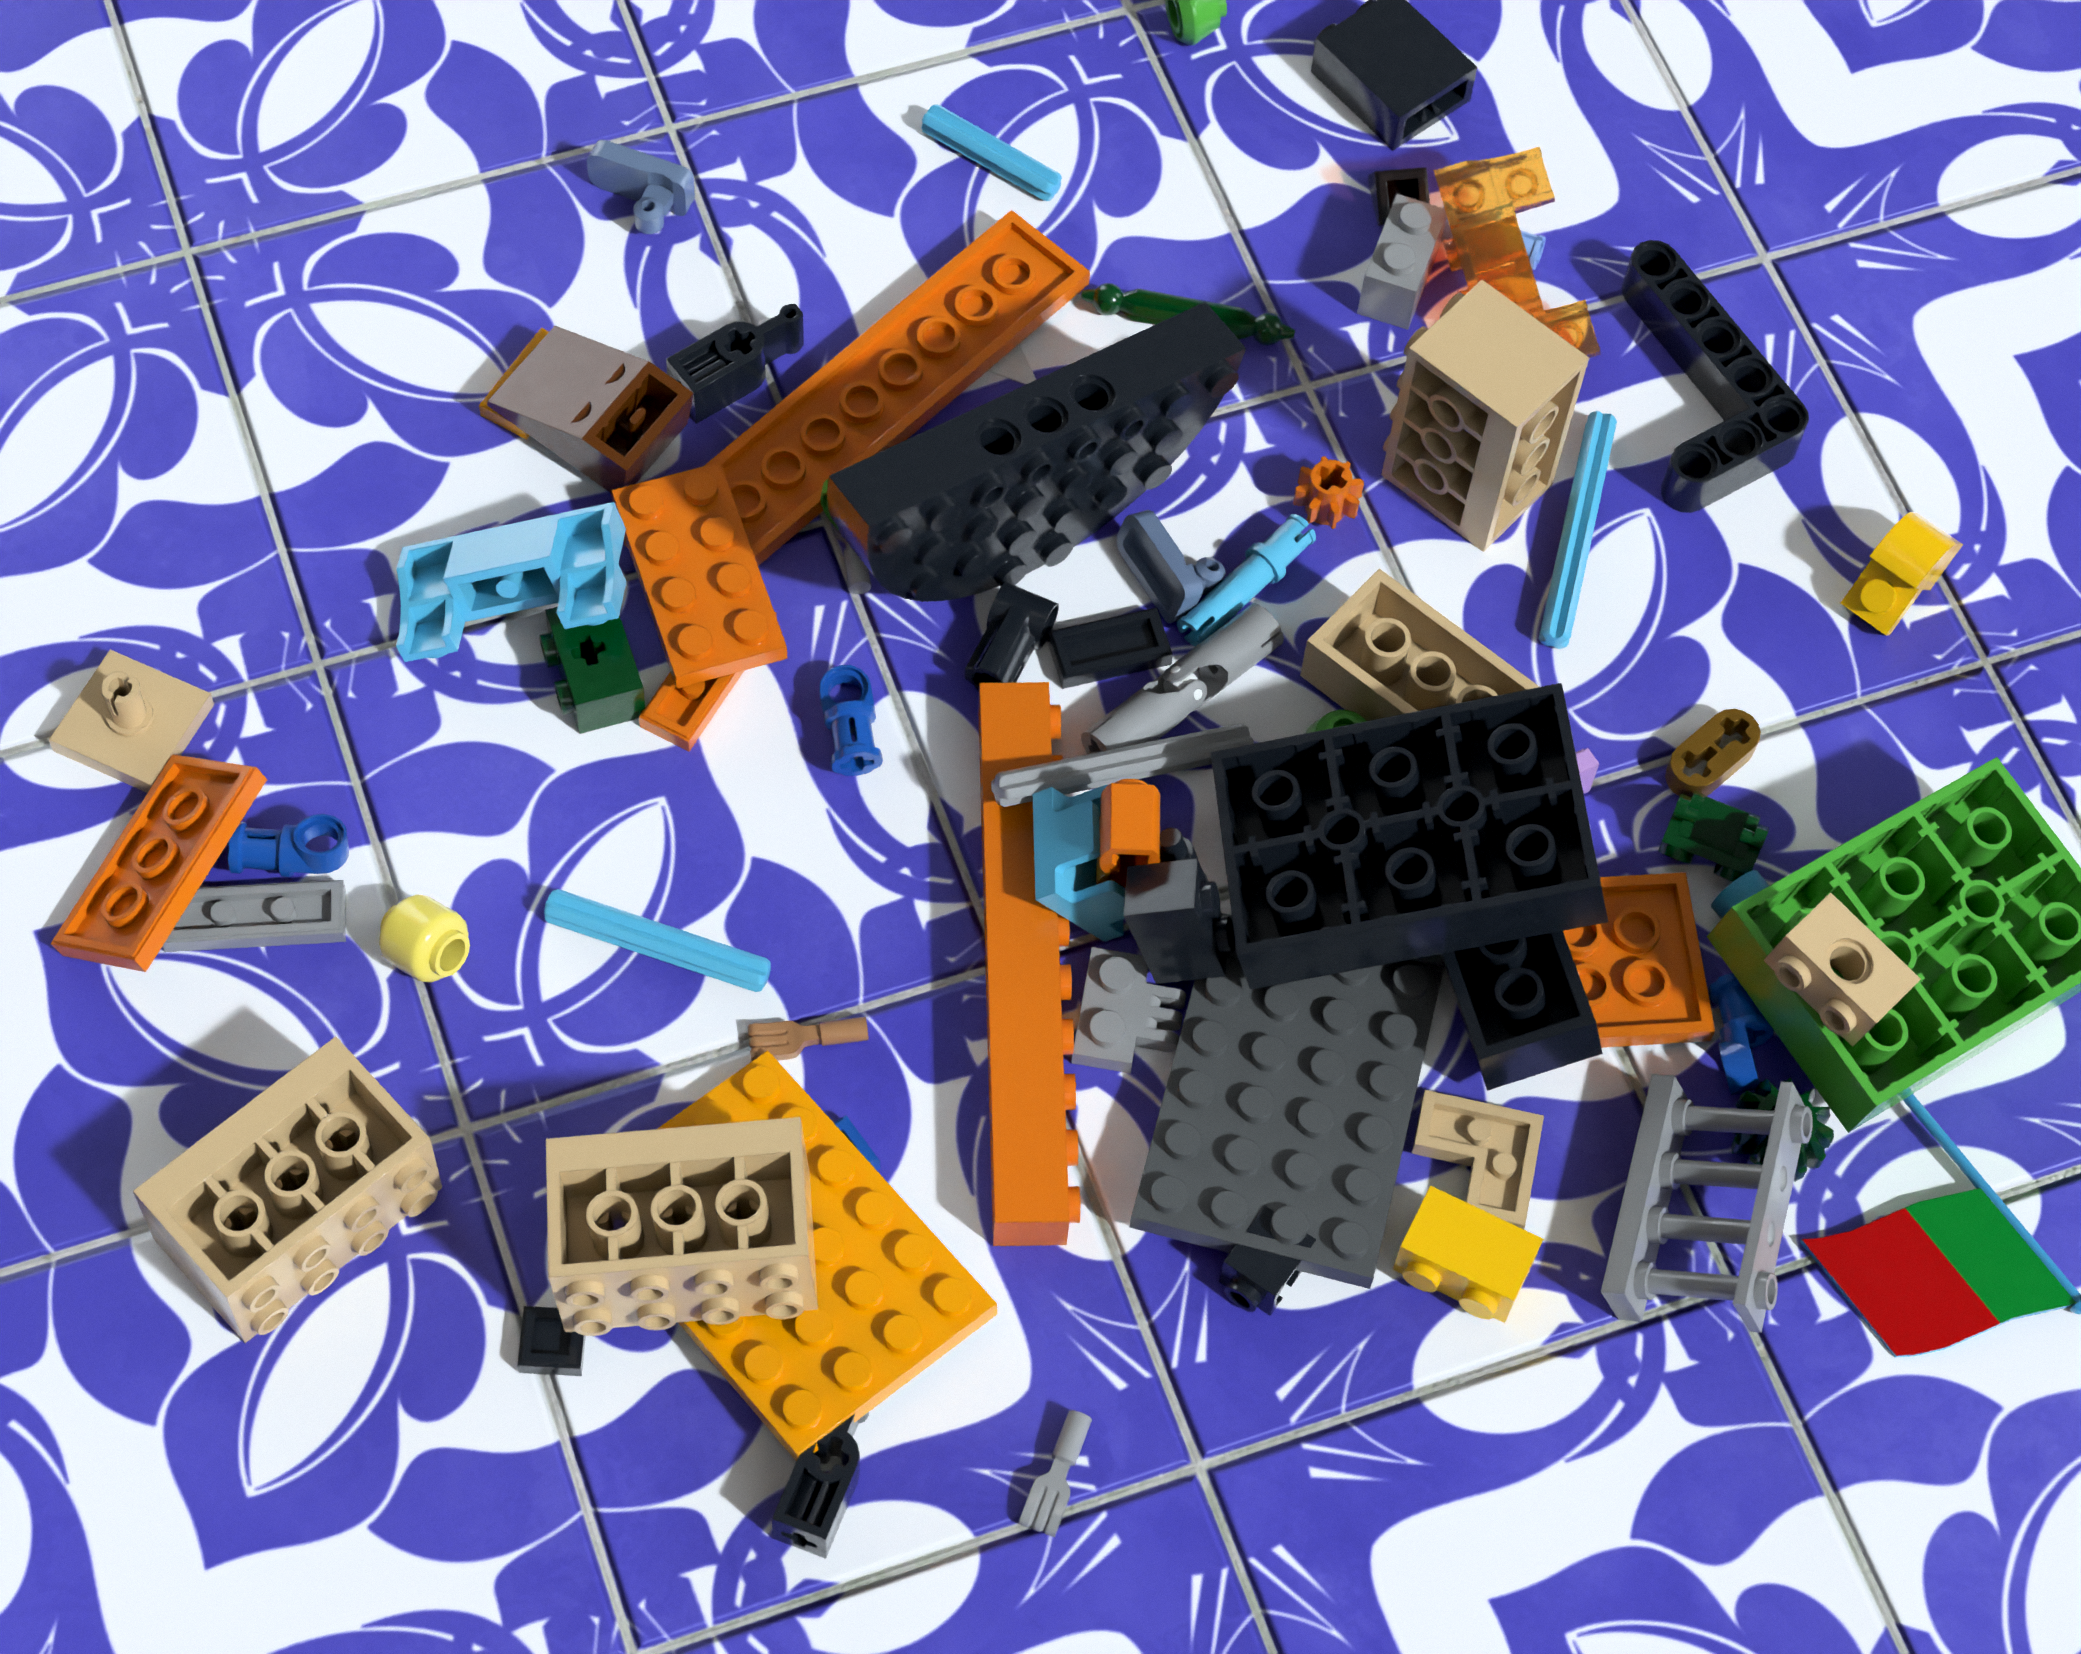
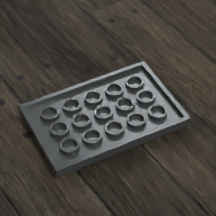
[1129,913,1444,1289]

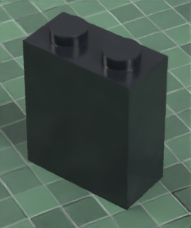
[1311,0,1478,151]

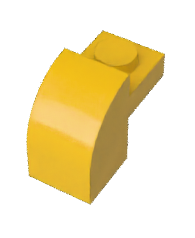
[1840,512,1963,636]

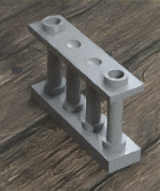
[1601,1074,1813,1333]

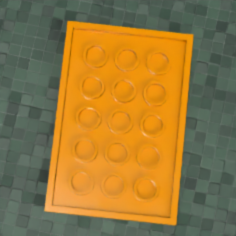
[657,1050,998,1461]

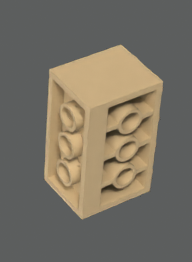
[1381,279,1589,552]
[133,1036,442,1343]
[546,1117,818,1336]

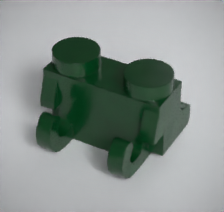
[1658,791,1769,882]

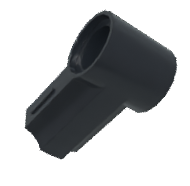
[965,582,1059,692]

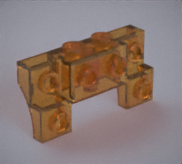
[1434,146,1601,358]

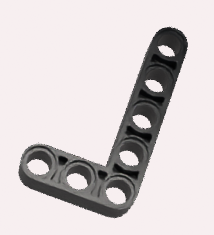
[1622,240,1809,513]

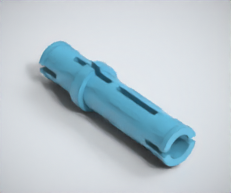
[1177,514,1316,647]

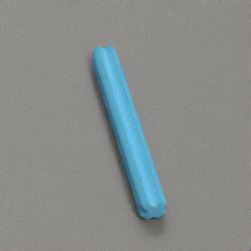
[1539,411,1617,649]

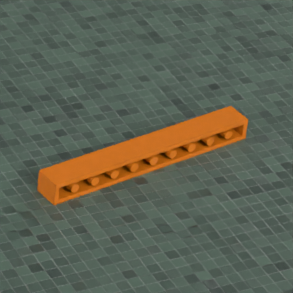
[978,682,1081,1246]

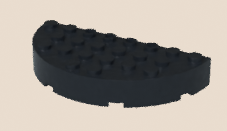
[827,301,1246,602]

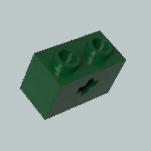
[539,607,645,734]

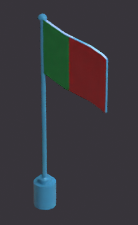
[1711,870,2081,1358]

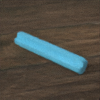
[921,104,1062,201]

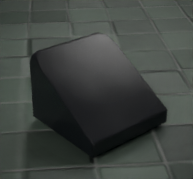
[1368,167,1430,226]

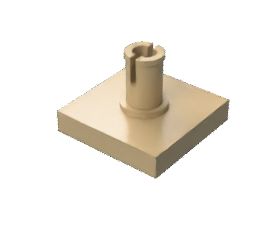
[49,649,214,793]

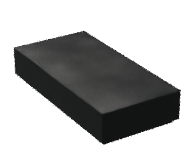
[1047,607,1173,689]

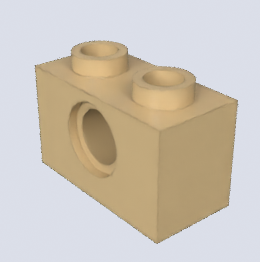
[1763,893,1921,1047]

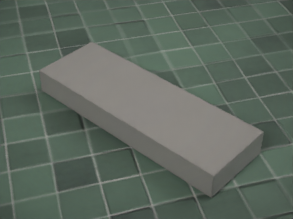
[163,880,346,952]

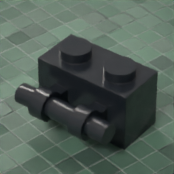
[1123,828,1235,984]

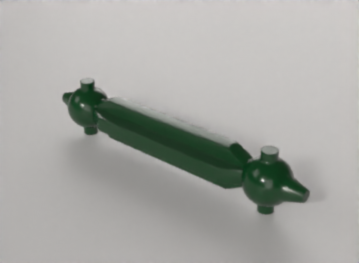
[1081,283,1295,345]

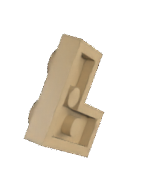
[1412,1090,1544,1229]

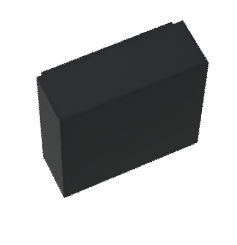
[517,1306,586,1376]

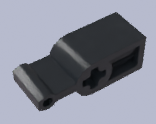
[666,303,804,424]
[772,1412,869,1559]

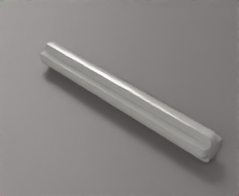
[991,724,1254,807]

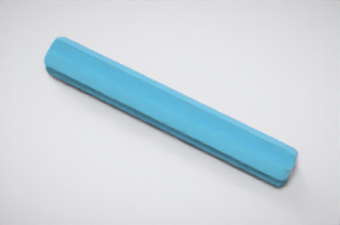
[544,889,771,992]

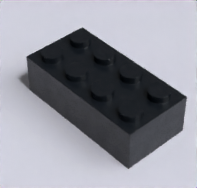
[1440,931,1603,1091]

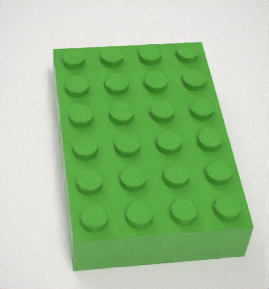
[1707,757,2081,1133]

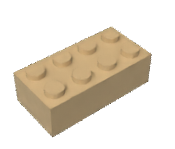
[1300,568,1540,721]

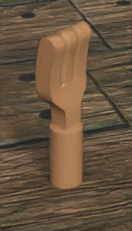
[747,1017,869,1061]

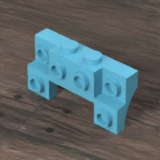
[396,502,627,662]

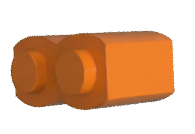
[1096,779,1160,888]

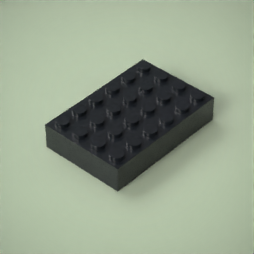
[1211,683,1608,990]

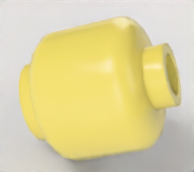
[379,894,470,983]

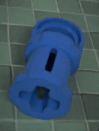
[820,665,883,776]
[228,814,349,877]
[1709,973,1774,1095]

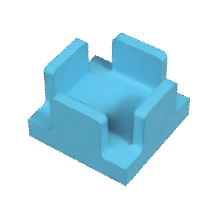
[1032,785,1126,942]

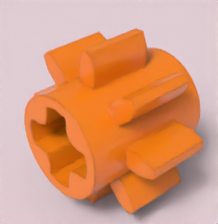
[1293,456,1364,529]

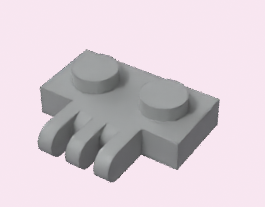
[1071,947,1186,1073]

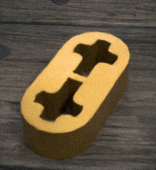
[1665,709,1761,797]

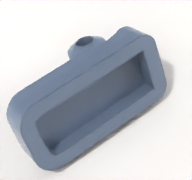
[587,140,695,234]
[1116,510,1225,623]

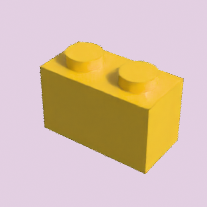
[1392,1185,1543,1323]

